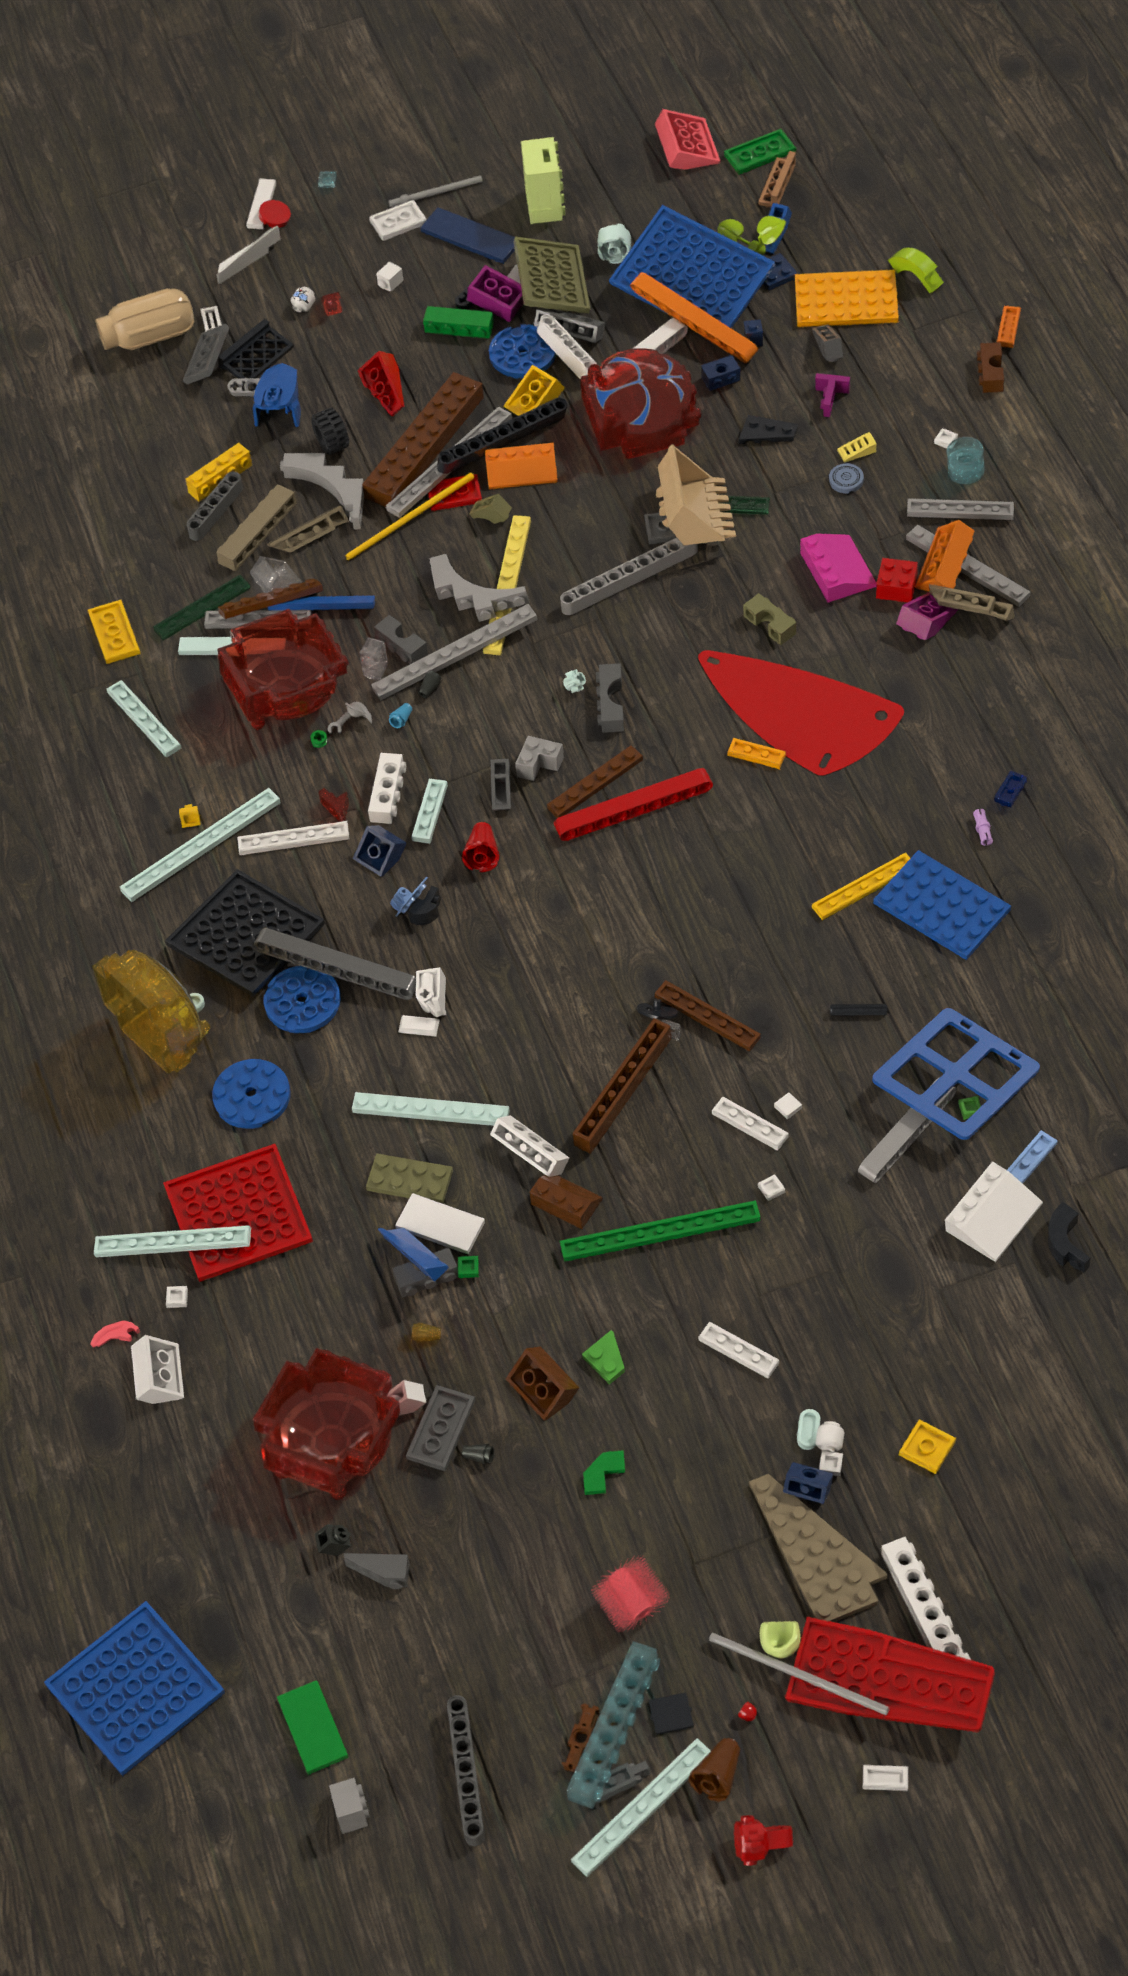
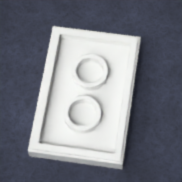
[369,200,427,241]

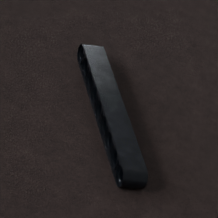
[437,398,568,474]

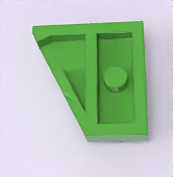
[582,1330,625,1384]

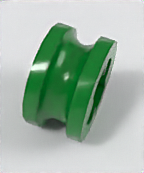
[311,730,327,748]

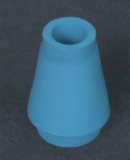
[389,703,412,728]

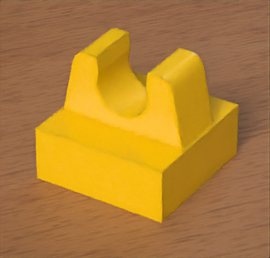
[179,804,201,828]

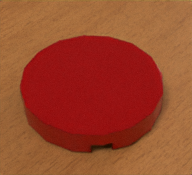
[258,200,291,228]

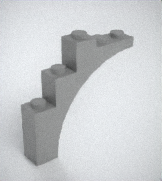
[429,554,529,622]

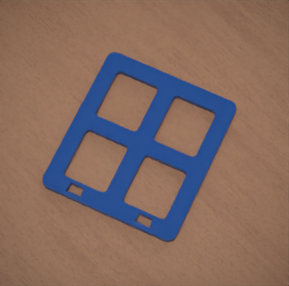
[872,1008,1040,1140]

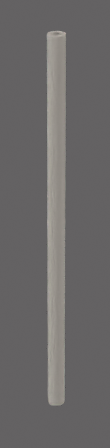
[709,1633,889,1715]

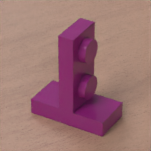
[815,373,850,417]

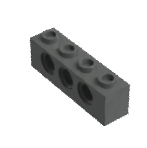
[534,307,605,343]

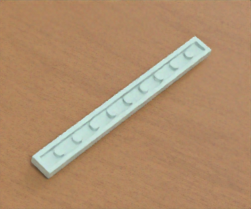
[120,788,280,902]

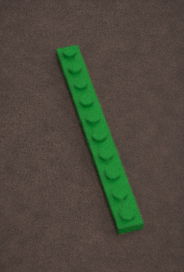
[560,1200,761,1262]

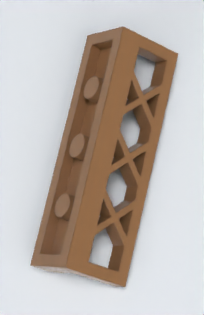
[758,151,796,207]

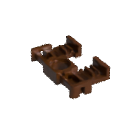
[562,1704,618,1776]

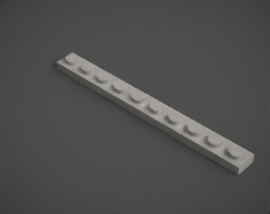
[386,407,512,518]
[371,604,538,701]

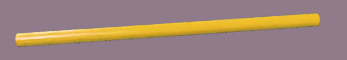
[345,472,474,561]

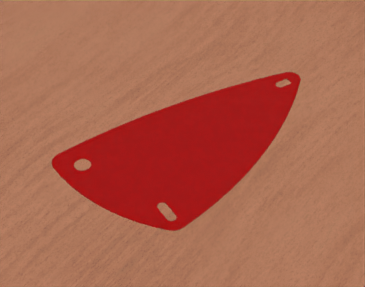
[698,650,904,776]

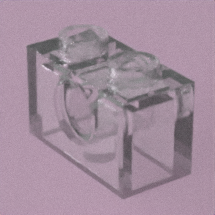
[359,637,388,680]

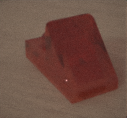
[320,292,342,316]
[318,788,349,822]

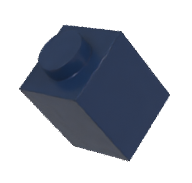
[744,319,763,347]

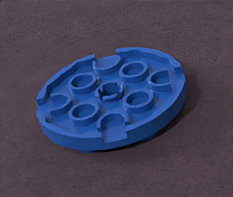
[489,324,556,379]
[264,966,340,1033]
[212,1059,290,1129]

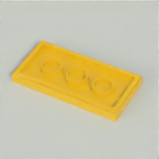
[88,600,141,664]

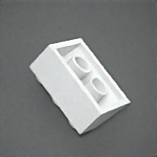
[131,1335,184,1404]

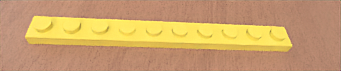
[483,515,531,655]

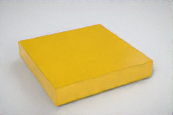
[899,1419,956,1474]

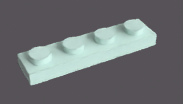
[412,779,448,844]

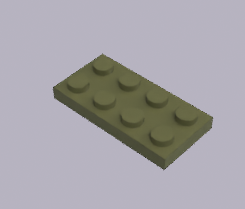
[366,1153,453,1204]

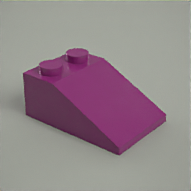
[896,592,958,640]

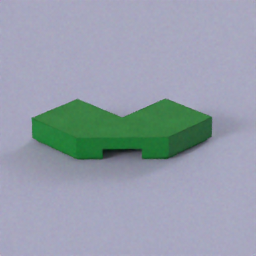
[583,1450,625,1495]

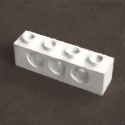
[368,753,406,824]
[490,1115,569,1177]

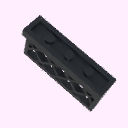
[218,318,294,379]

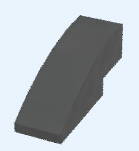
[490,759,511,811]

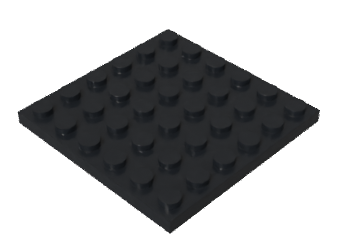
[165,869,325,997]

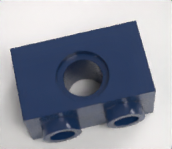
[701,355,741,391]
[783,1462,833,1504]

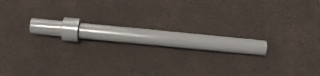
[388,176,482,207]

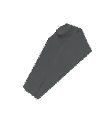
[812,325,843,362]
[344,1553,409,1589]

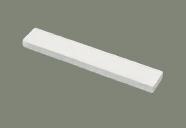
[237,821,350,855]

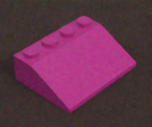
[800,534,877,602]

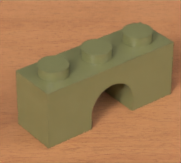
[743,593,796,645]

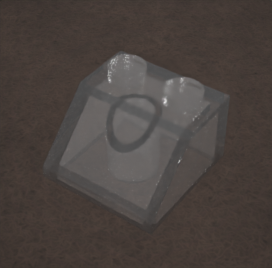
[250,556,303,593]

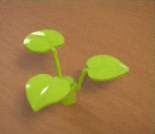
[718,216,786,255]

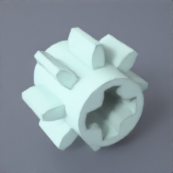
[563,669,586,693]

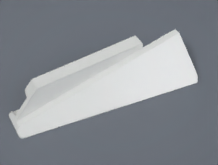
[217,226,281,284]

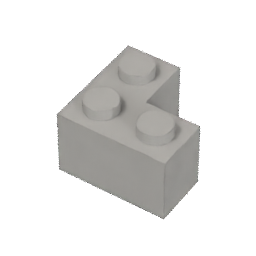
[515,736,564,781]
[329,1778,370,1834]

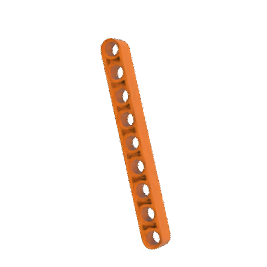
[630,272,758,363]

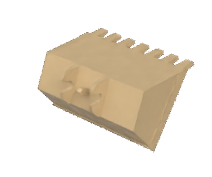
[656,445,736,545]

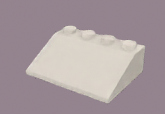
[945,1162,1043,1262]

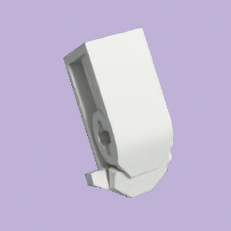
[416,967,446,1017]

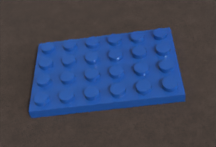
[873,850,1011,960]

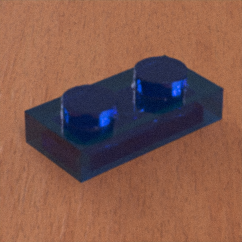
[994,770,1027,808]

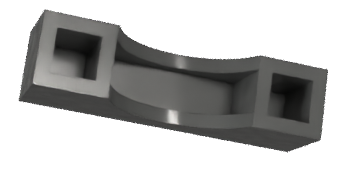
[596,663,624,733]

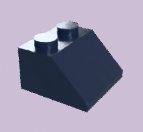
[353,825,407,877]

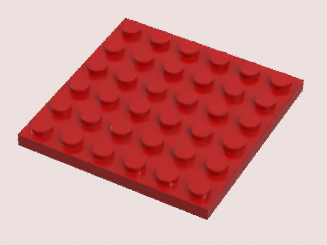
[163,1144,313,1282]

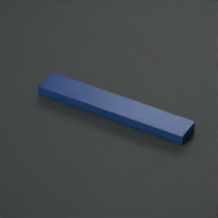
[268,596,375,611]

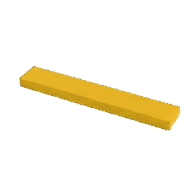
[812,853,910,920]

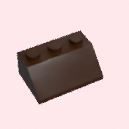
[529,1175,603,1229]
[506,1346,579,1421]

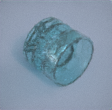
[946,437,985,484]

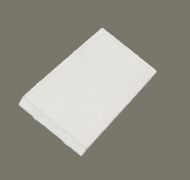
[395,1193,485,1254]

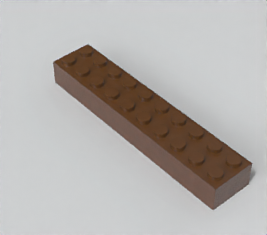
[362,372,484,507]

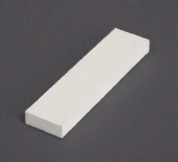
[247,179,276,229]
[712,1097,789,1151]
[699,1322,779,1379]

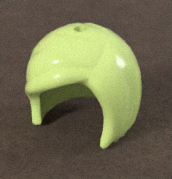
[760,1621,801,1659]

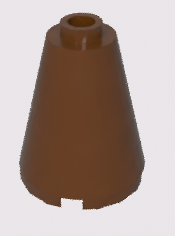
[689,1738,740,1802]

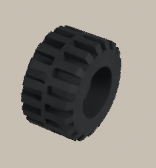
[312,407,349,455]

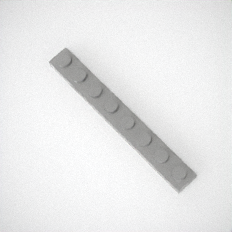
[906,525,1030,607]

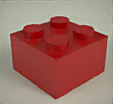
[876,558,918,602]

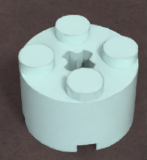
[598,224,631,264]

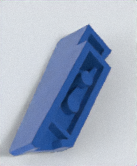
[378,1228,449,1282]

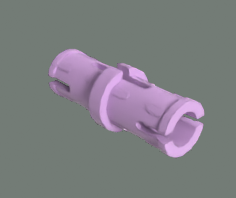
[973,809,993,846]

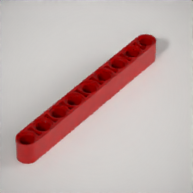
[554,768,713,841]

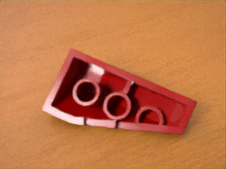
[357,351,404,416]

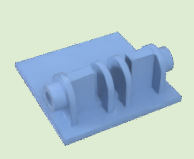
[390,877,428,917]

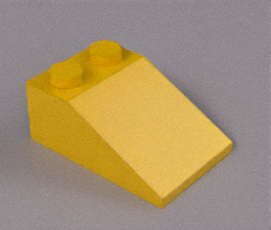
[503,365,565,416]

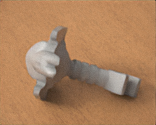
[328,702,372,734]

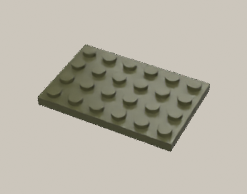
[514,237,590,314]

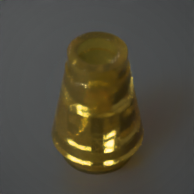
[411,1322,441,1342]

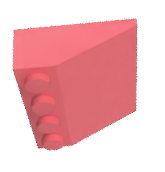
[655,109,720,170]

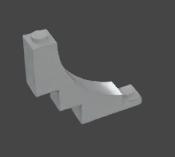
[280,453,364,529]

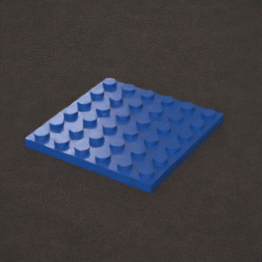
[44,1601,225,1776]

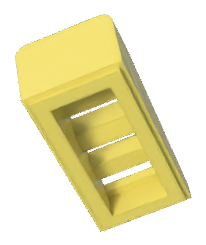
[838,432,876,463]

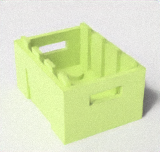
[521,137,566,224]

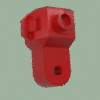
[734,1815,793,1866]

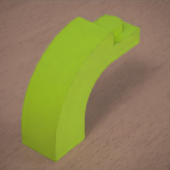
[888,248,944,293]

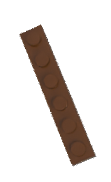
[218,579,323,619]
[547,745,643,818]
[655,980,761,1052]

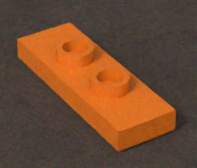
[997,306,1021,348]

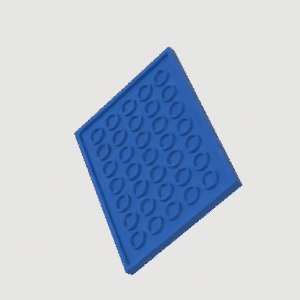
[609,205,775,328]

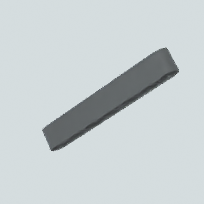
[447,1695,485,1846]

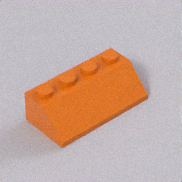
[485,443,558,489]
[915,520,974,592]

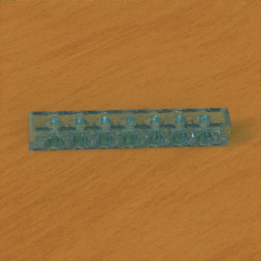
[567,1641,660,1809]

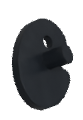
[637,999,678,1019]

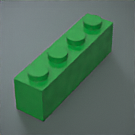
[423,306,494,339]

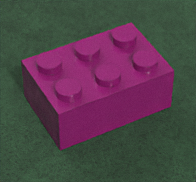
[467,265,524,322]

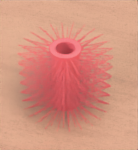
[591,1555,669,1632]

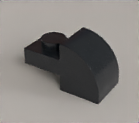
[409,886,441,925]

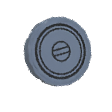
[829,463,864,493]

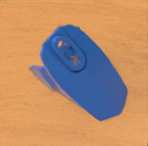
[253,363,301,427]

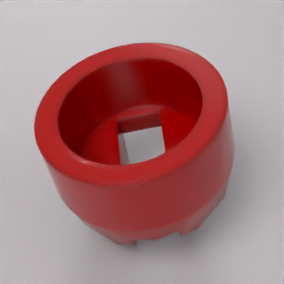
[738,1702,757,1721]

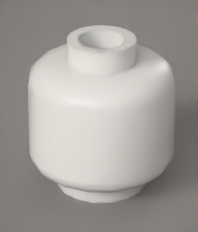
[816,1421,844,1452]

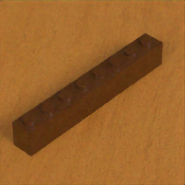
[573,1018,672,1154]

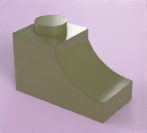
[469,494,512,524]

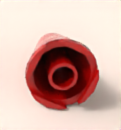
[462,822,500,872]

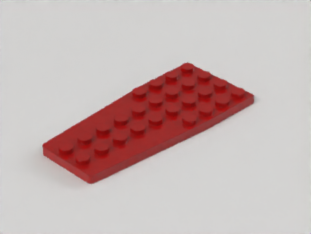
[785,1617,995,1732]

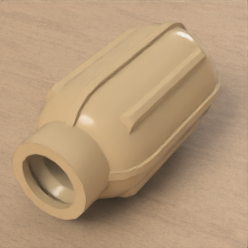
[95,288,194,350]

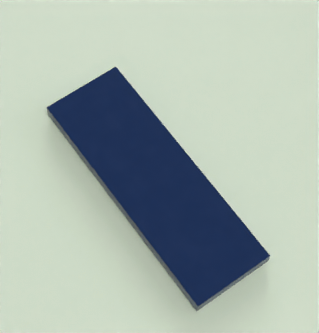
[420,207,515,264]

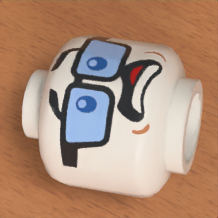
[291,287,315,312]

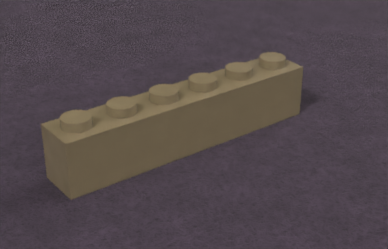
[216,484,297,572]

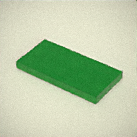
[724,129,796,175]
[277,1680,349,1775]

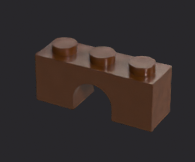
[977,342,1004,393]

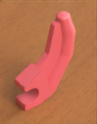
[90,1320,140,1347]

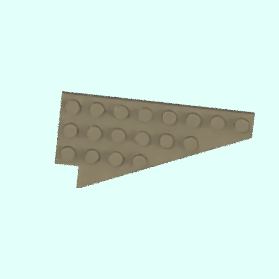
[749,1474,887,1622]

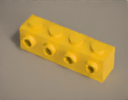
[186,443,252,502]

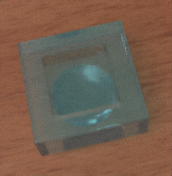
[318,171,337,188]

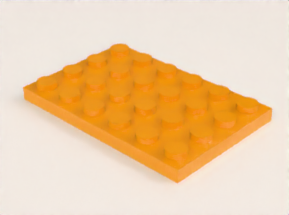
[795,270,899,327]

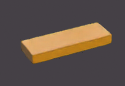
[728,738,786,769]

